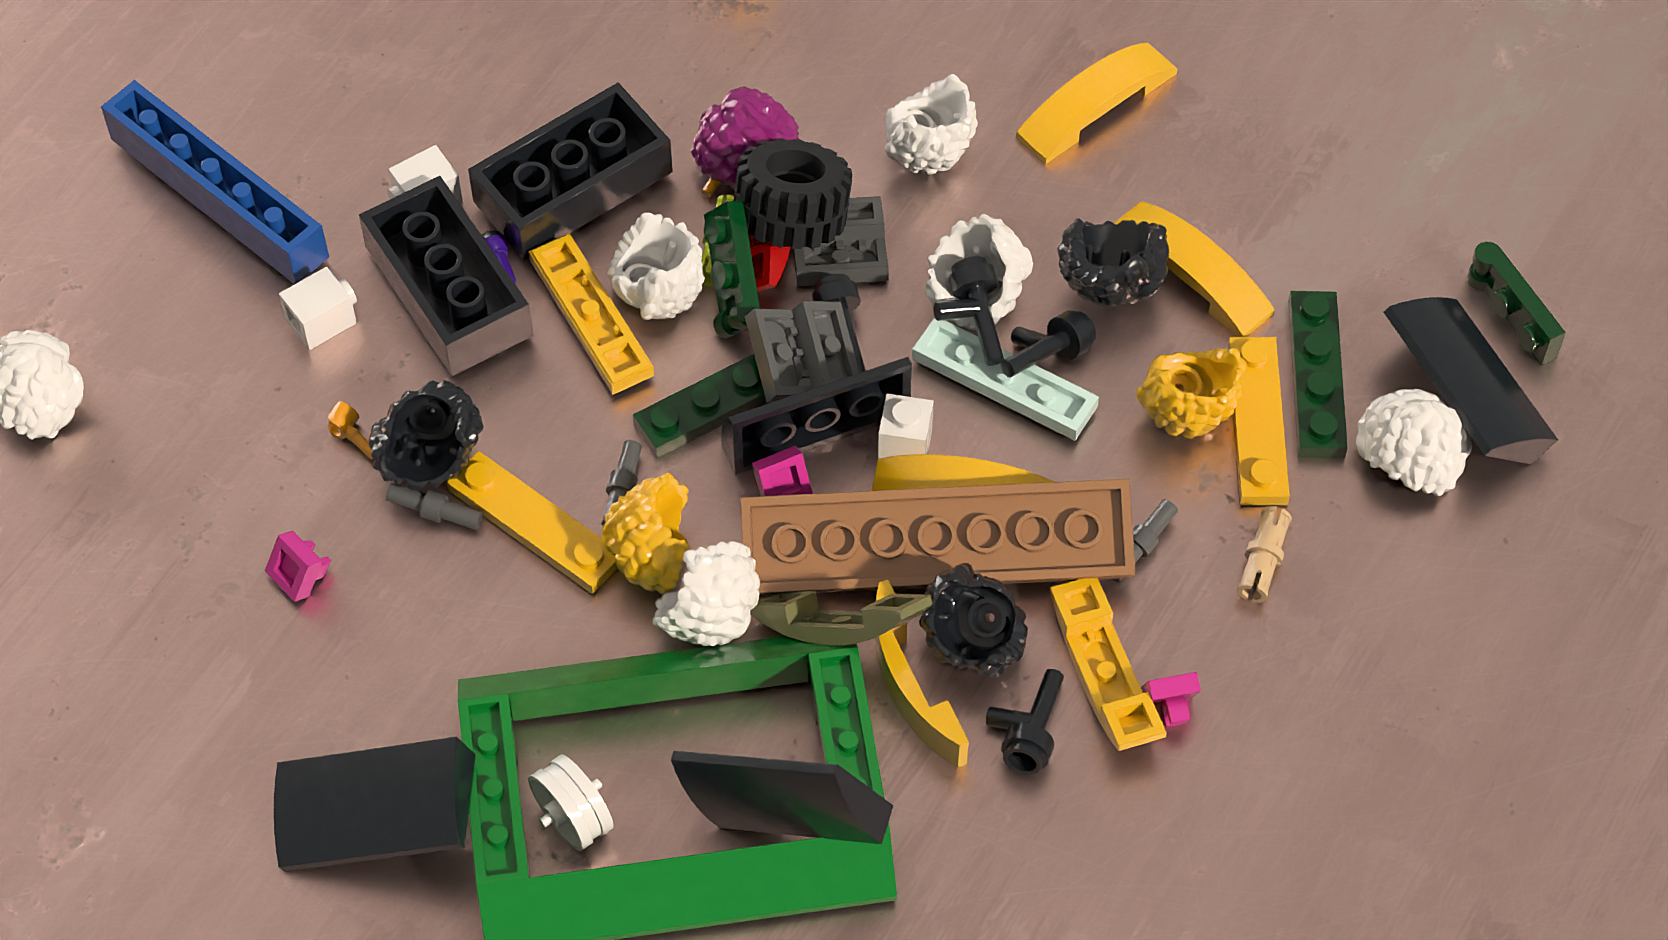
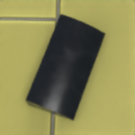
[1383,297,1558,464]
[721,357,912,475]
[274,736,476,871]
[671,751,894,844]

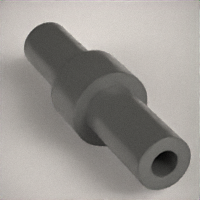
[601,440,642,526]
[386,483,483,530]
[1112,499,1178,582]

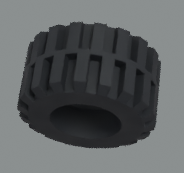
[734,139,853,249]

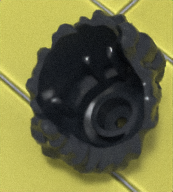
[1057,218,1169,307]
[368,380,484,490]
[919,563,1028,679]

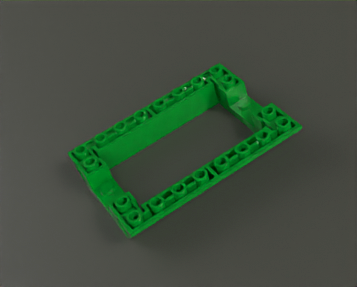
[458,636,897,940]

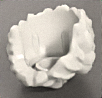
[885,74,978,175]
[607,213,705,320]
[926,214,1033,330]
[0,330,84,440]
[1355,389,1472,496]
[653,541,760,646]

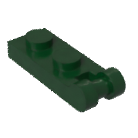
[704,201,760,339]
[1467,242,1566,365]

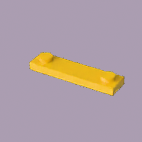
[528,233,654,395]
[1228,337,1290,505]
[447,451,618,595]

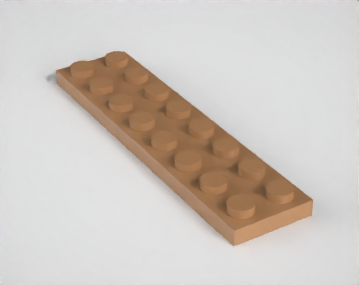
[740,478,1136,596]

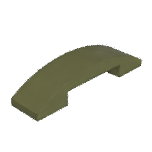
[750,591,932,646]

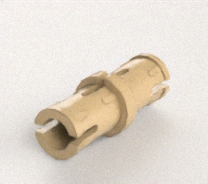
[1237,506,1292,603]

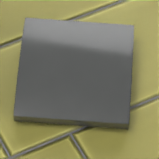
[794,196,889,286]
[745,301,860,403]

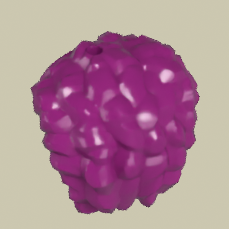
[691,86,799,190]

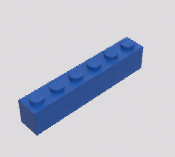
[101,80,329,284]

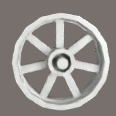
[528,754,614,852]

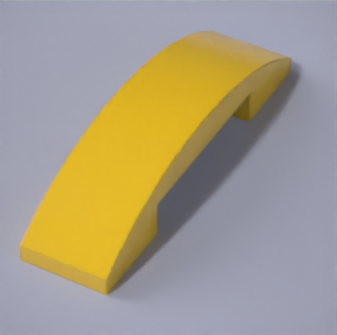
[1016,42,1177,165]
[1114,201,1275,337]
[871,454,1054,491]
[1050,578,1166,751]
[875,579,969,767]

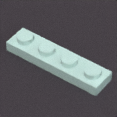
[912,318,1099,441]

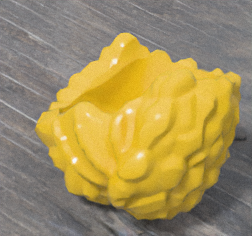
[1136,348,1247,439]
[601,472,690,594]

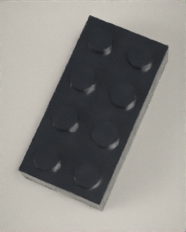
[468,82,673,261]
[359,176,534,376]

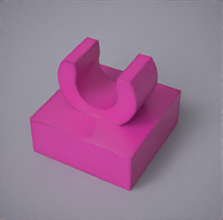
[752,446,813,496]
[265,531,331,602]
[1141,672,1201,727]

